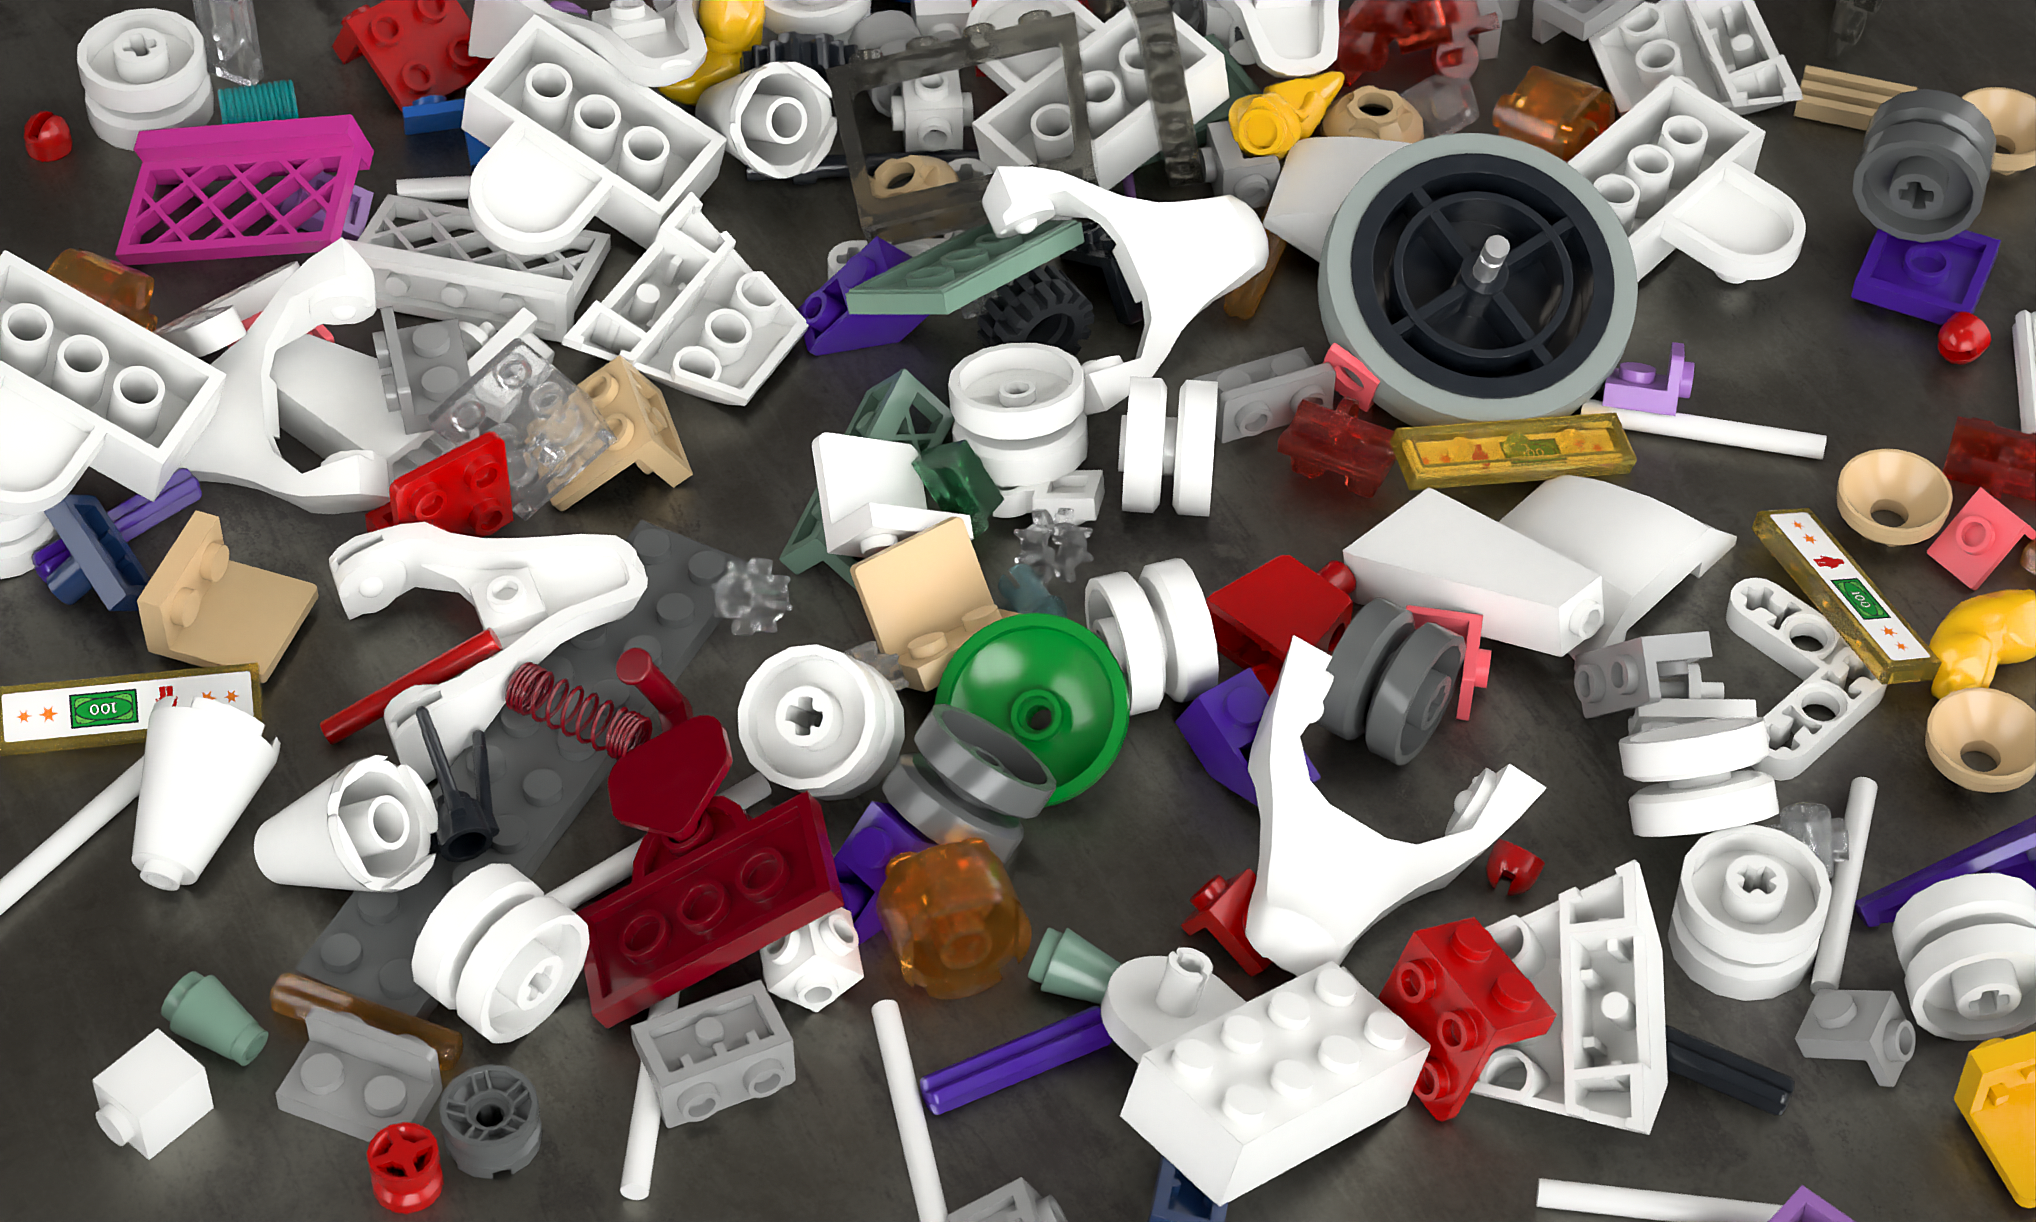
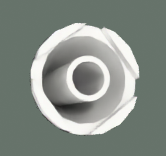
[695,61,837,179]
[131,696,281,891]
[254,755,438,893]

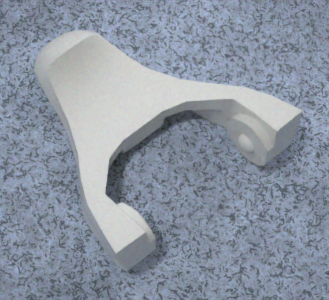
[468,0,708,87]
[1215,0,1339,79]
[981,166,1269,416]
[176,237,390,514]
[329,522,648,785]
[1245,635,1547,977]

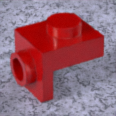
[1180,868,1272,977]

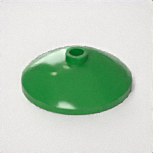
[935,613,1130,807]

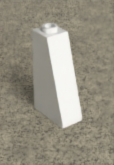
[269,333,478,503]
[1343,487,1604,657]

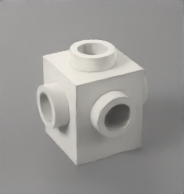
[891,69,973,152]
[760,907,864,1012]

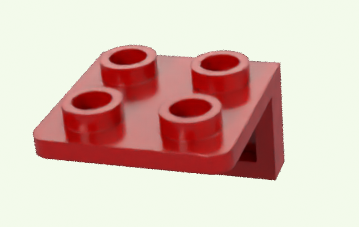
[332,0,493,111]
[365,431,514,538]
[1377,917,1557,1121]

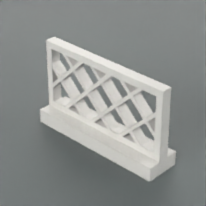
[345,194,611,342]

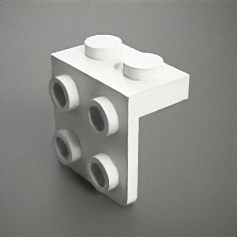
[812,432,974,558]

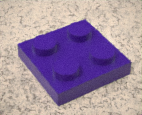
[1851,228,2001,325]

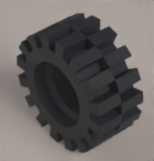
[977,265,1095,356]

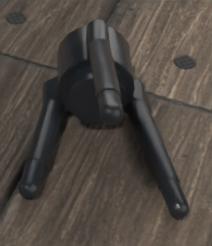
[415,706,500,863]

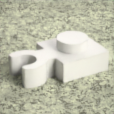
[991,470,1105,526]

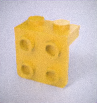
[1953,1031,2036,1208]

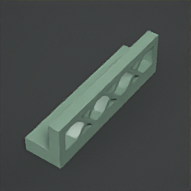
[779,368,955,590]

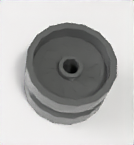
[1852,89,1997,242]
[1316,598,1466,765]
[882,704,1056,867]

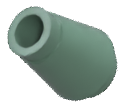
[1028,927,1122,1004]
[161,971,269,1066]

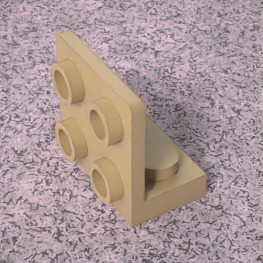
[525,355,693,511]
[137,510,319,683]
[850,516,1022,692]

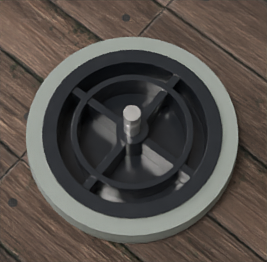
[1318,133,1638,442]

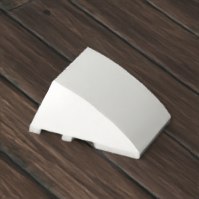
[1588,0,1803,117]
[1263,137,1412,262]
[561,191,809,406]
[1499,475,1737,672]
[1470,860,1668,1135]

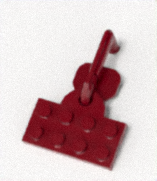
[575,647,844,1029]

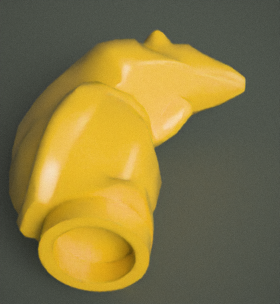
[657,0,766,106]
[1229,71,1345,161]
[1927,589,2036,700]

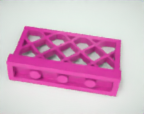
[115,114,374,266]

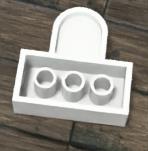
[966,0,1230,220]
[461,14,727,255]
[1567,75,1806,284]
[0,250,227,516]
[1101,947,1431,1206]

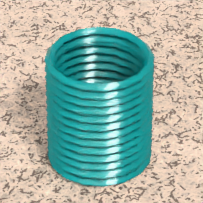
[218,79,299,124]

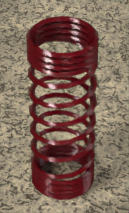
[505,662,652,761]

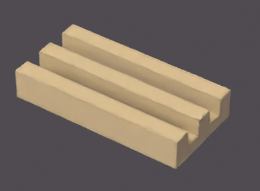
[1794,65,1918,131]

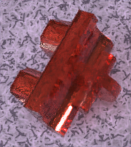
[1333,0,1419,87]
[1397,0,1500,83]
[1277,396,1405,498]
[1942,416,2036,501]

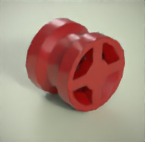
[367,1122,444,1214]

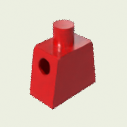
[1206,555,1356,673]

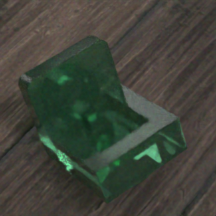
[911,439,1005,539]

